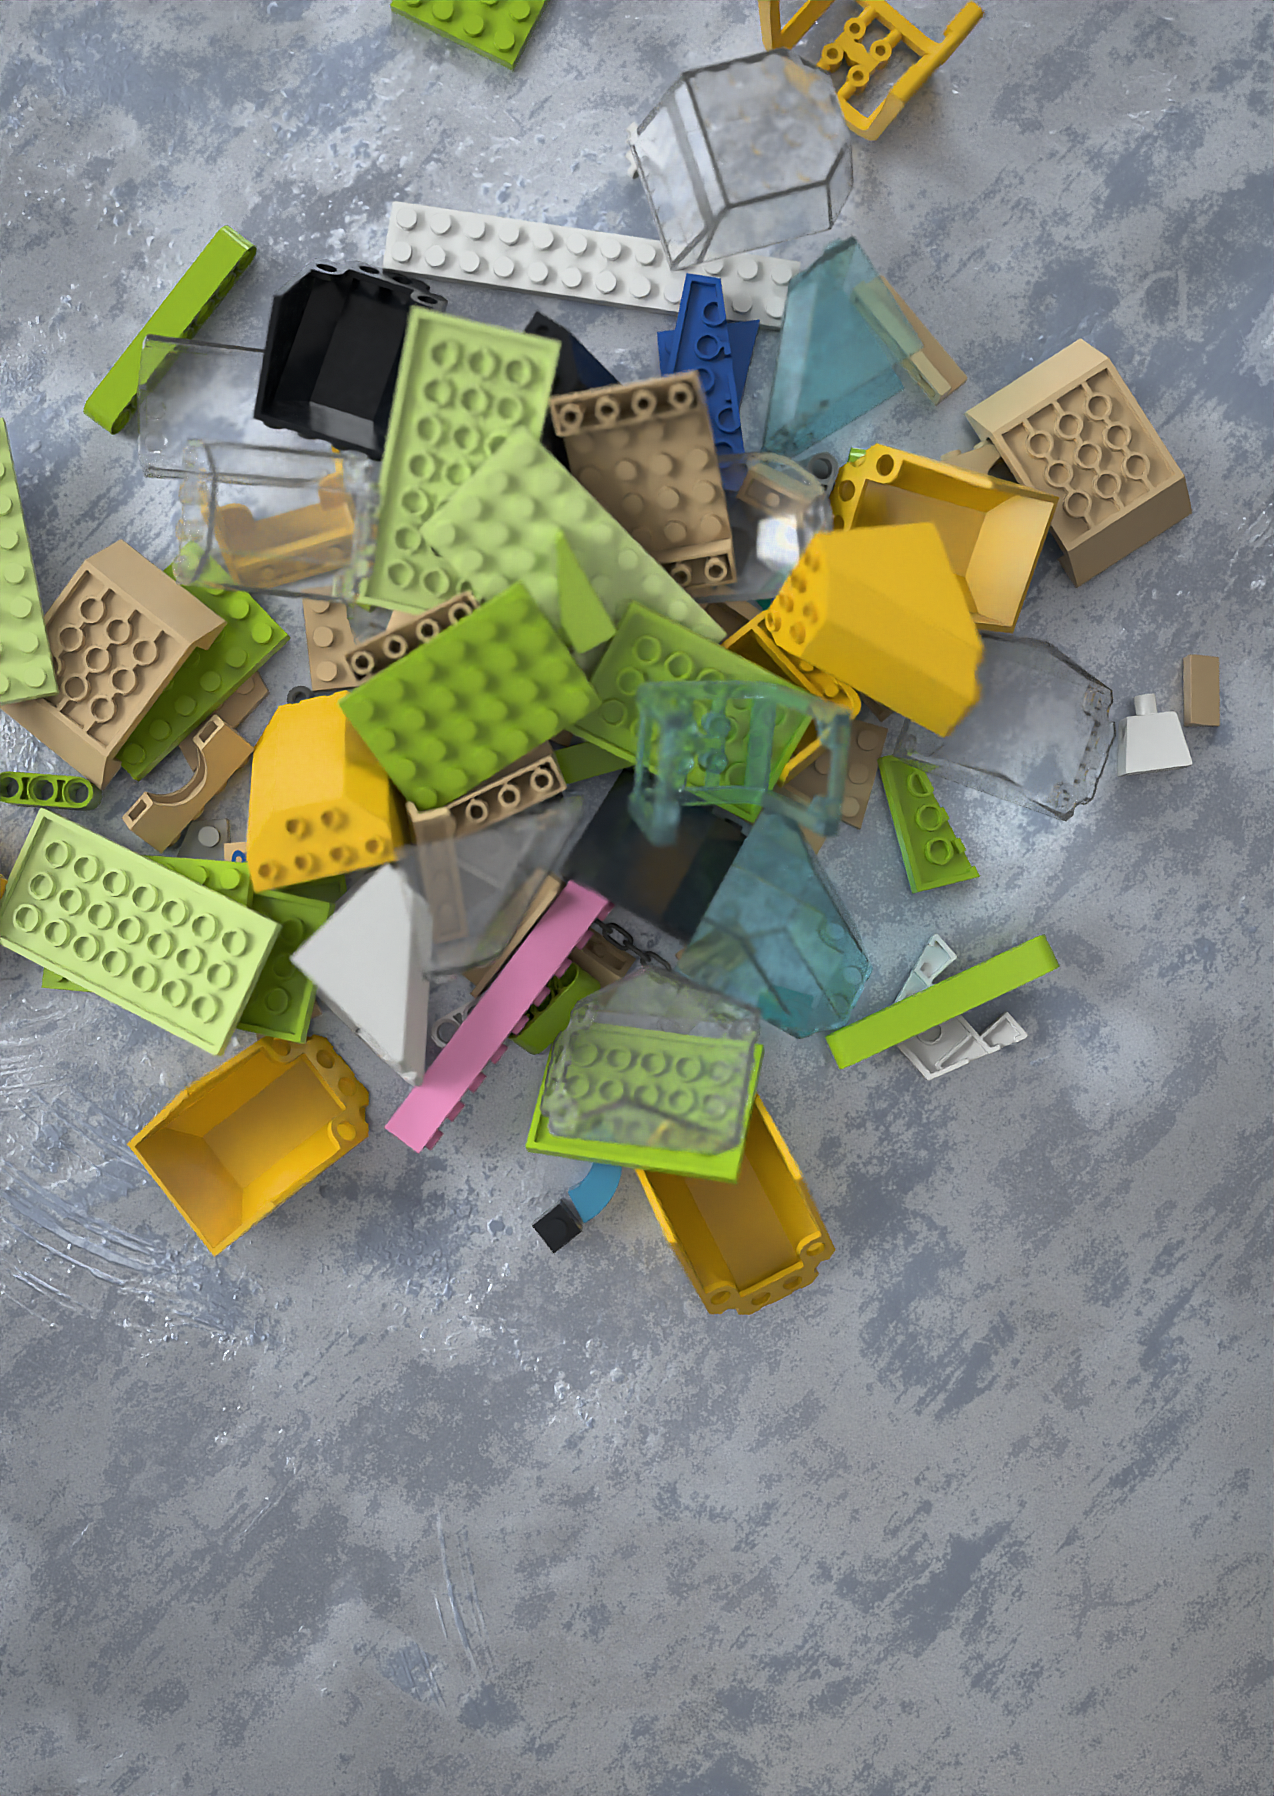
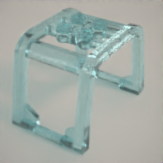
[628,681,852,845]

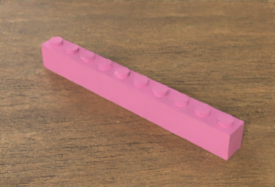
[384,877,615,1153]

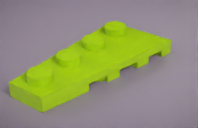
[877,750,980,894]

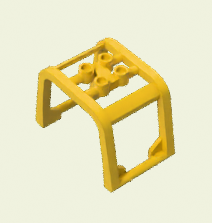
[758,0,985,141]

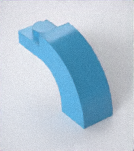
[568,1162,622,1223]

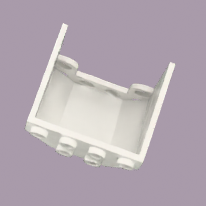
[290,864,433,1087]

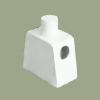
[1117,693,1192,777]

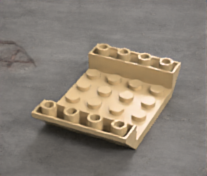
[964,338,1193,588]
[549,371,737,591]
[0,539,228,791]
[339,589,567,842]

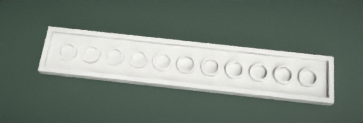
[382,201,801,333]

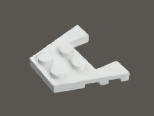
[893,933,1028,1081]

